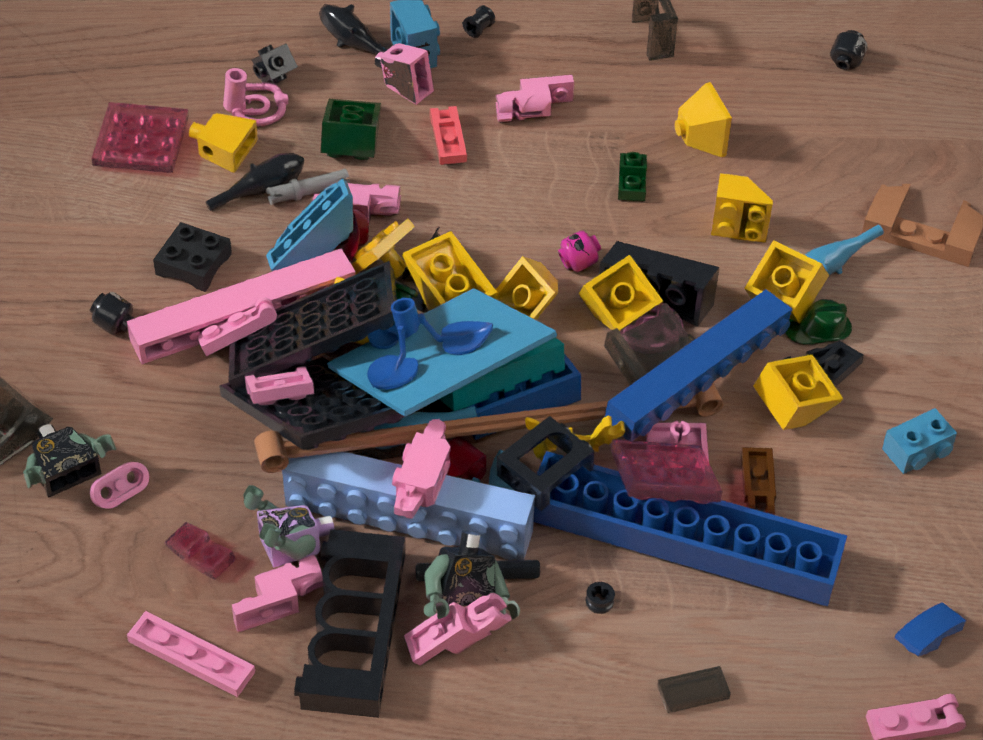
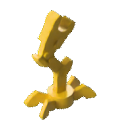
[525,415,625,461]

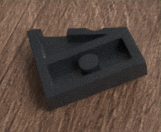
[783,341,863,387]

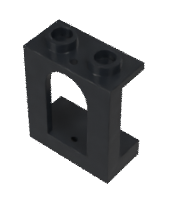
[497,416,594,511]

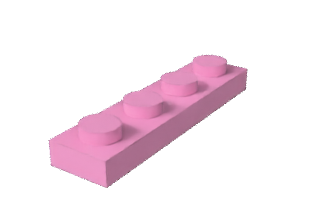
[127,611,255,697]

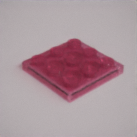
[91,102,189,173]
[610,439,723,504]

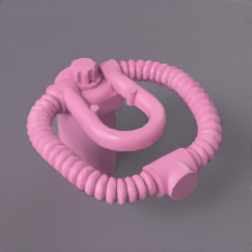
[223,68,288,127]

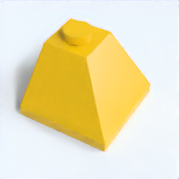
[675,82,732,157]
[579,255,663,333]
[496,256,558,320]

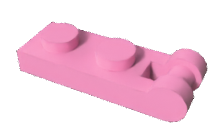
[197,297,277,356]
[866,694,966,740]

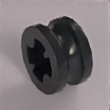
[586,582,615,614]

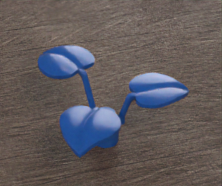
[367,298,493,390]

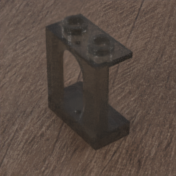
[632,0,678,61]

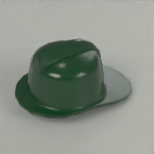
[785,299,852,345]

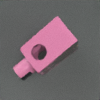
[375,43,434,105]

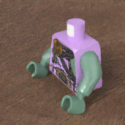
[243,485,334,568]

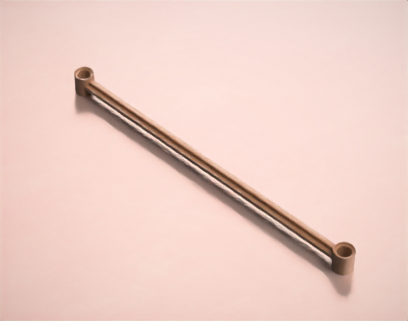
[254,382,723,473]

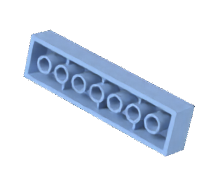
[282,452,535,560]

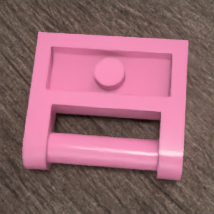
[245,366,314,405]

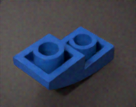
[895,602,966,657]

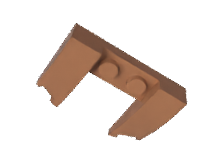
[862,184,983,267]

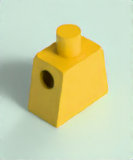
[189,113,258,173]

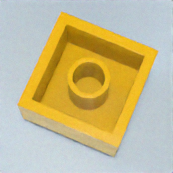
[744,240,829,324]

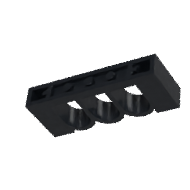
[294,529,406,718]

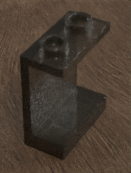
[604,303,695,385]

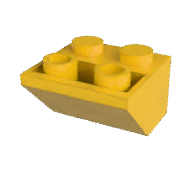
[711,173,773,243]

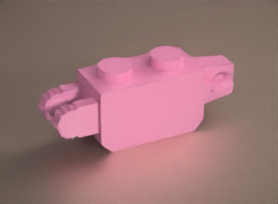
[392,419,450,519]

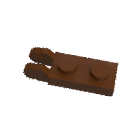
[741,447,776,515]

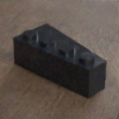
[599,241,720,327]

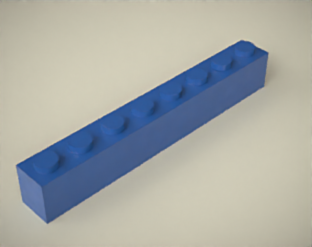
[605,289,792,442]

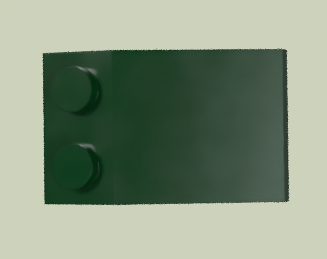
[320,98,381,160]

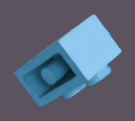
[882,408,957,474]

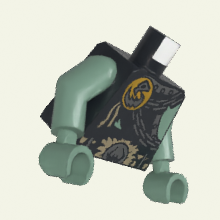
[23,424,117,498]
[424,530,520,619]

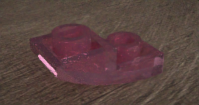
[165,522,236,580]

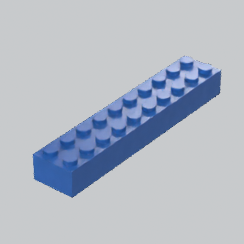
[533,451,847,607]

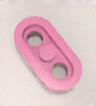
[90,462,149,509]

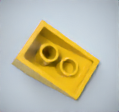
[402,231,498,311]

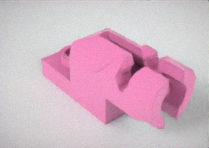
[496,75,574,122]
[313,183,401,222]
[232,555,323,632]
[404,593,511,666]

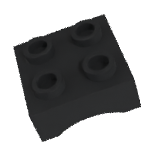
[153,222,232,292]

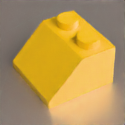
[753,355,843,430]

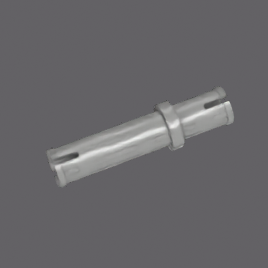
[266,168,350,205]

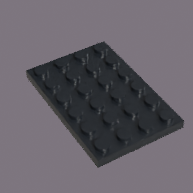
[228,261,397,390]
[219,354,413,450]

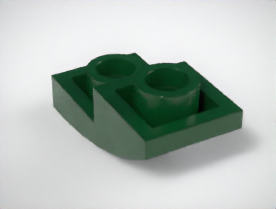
[618,152,647,201]

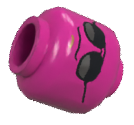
[557,230,601,272]

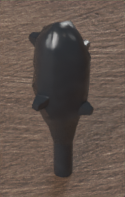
[319,4,387,55]
[205,153,304,211]

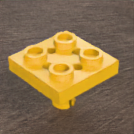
[351,218,415,278]

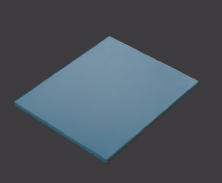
[327,288,557,417]

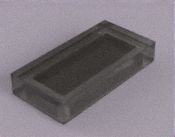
[657,666,731,713]

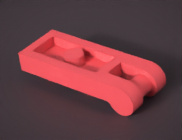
[430,106,467,165]

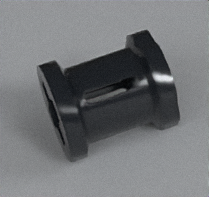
[462,5,495,38]

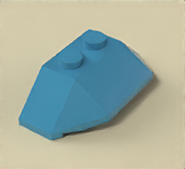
[266,178,353,271]

